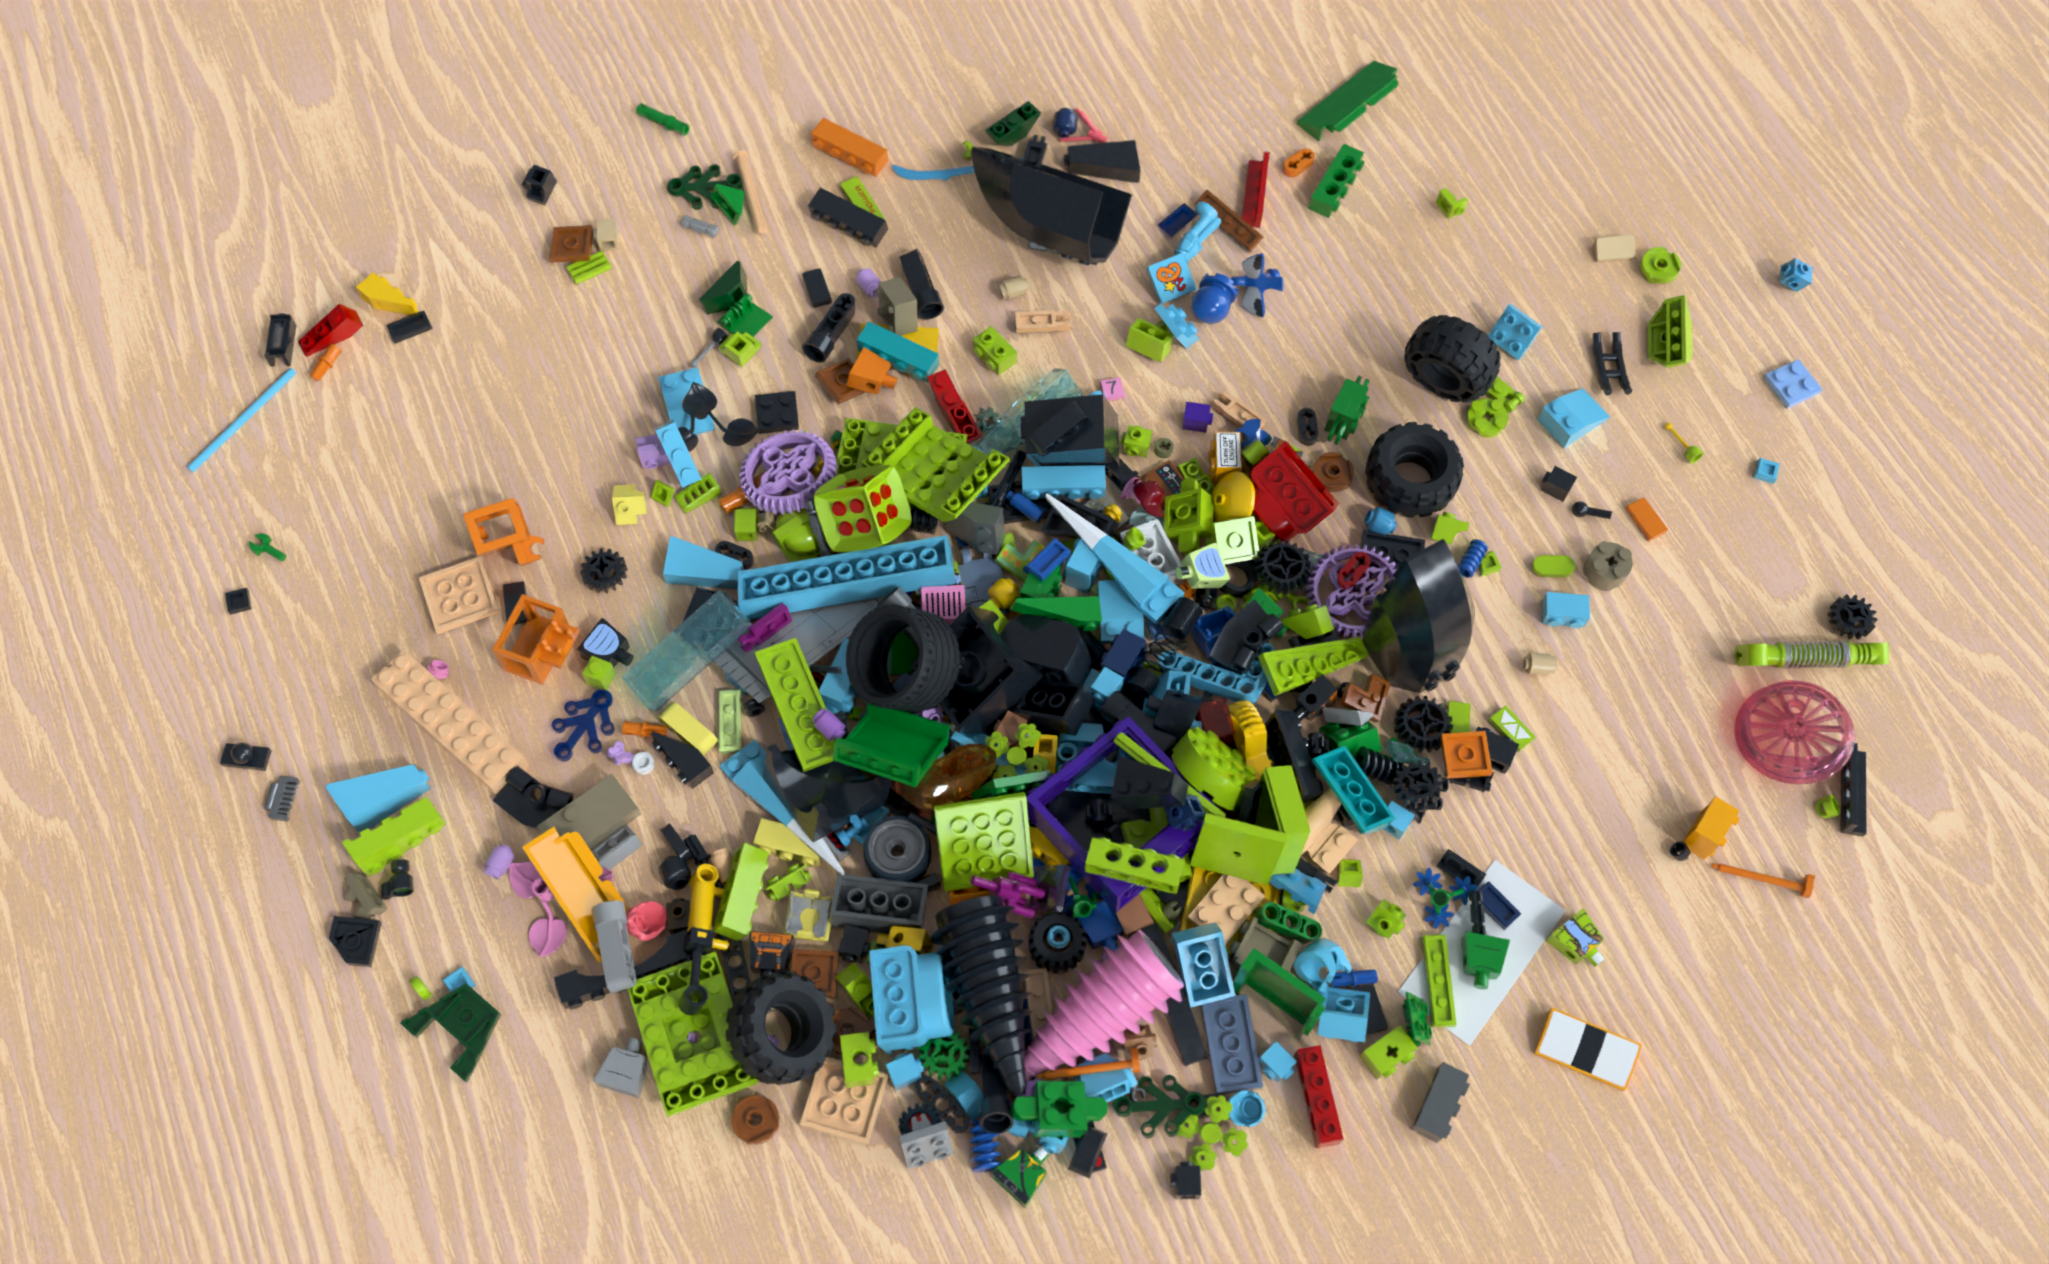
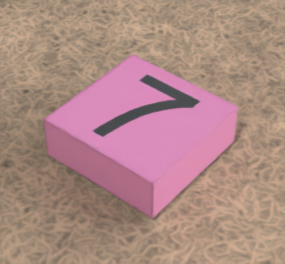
[1100,378,1125,401]

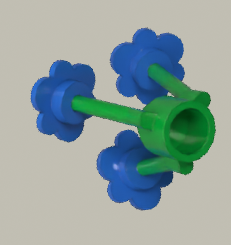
[1056,864,1102,918]

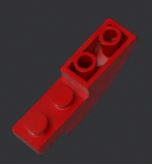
[927,369,982,444]

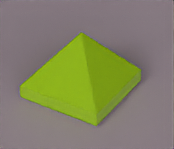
[651,479,674,507]

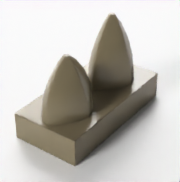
[344,873,387,919]

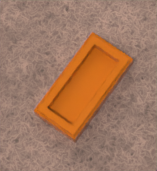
[1625,497,1668,541]

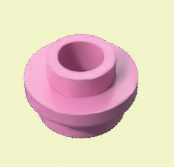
[427,660,449,679]

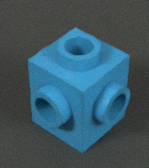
[1779,258,1813,292]

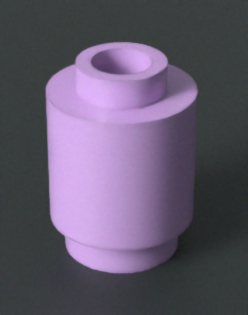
[856,268,882,298]
[483,844,515,880]

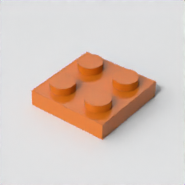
[1440,731,1492,779]

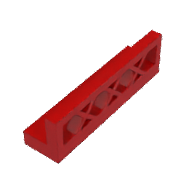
[1242,151,1270,228]

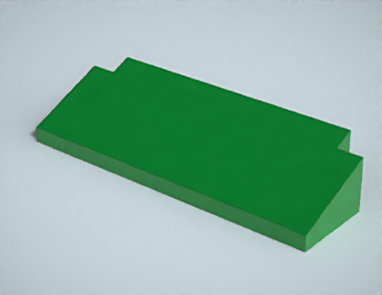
[1297,61,1399,142]

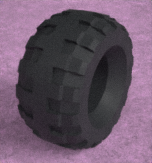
[1404,315,1501,403]
[1365,422,1464,518]
[725,971,837,1085]

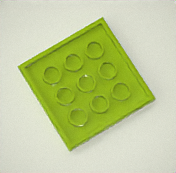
[934,792,1034,892]

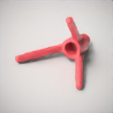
[1059,108,1108,143]

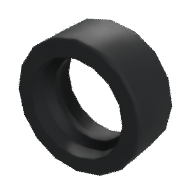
[1219,560,1257,597]

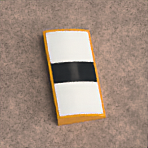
[1534,1007,1642,1091]

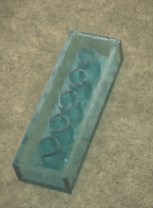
[622,590,753,712]

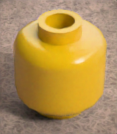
[988,578,1019,609]

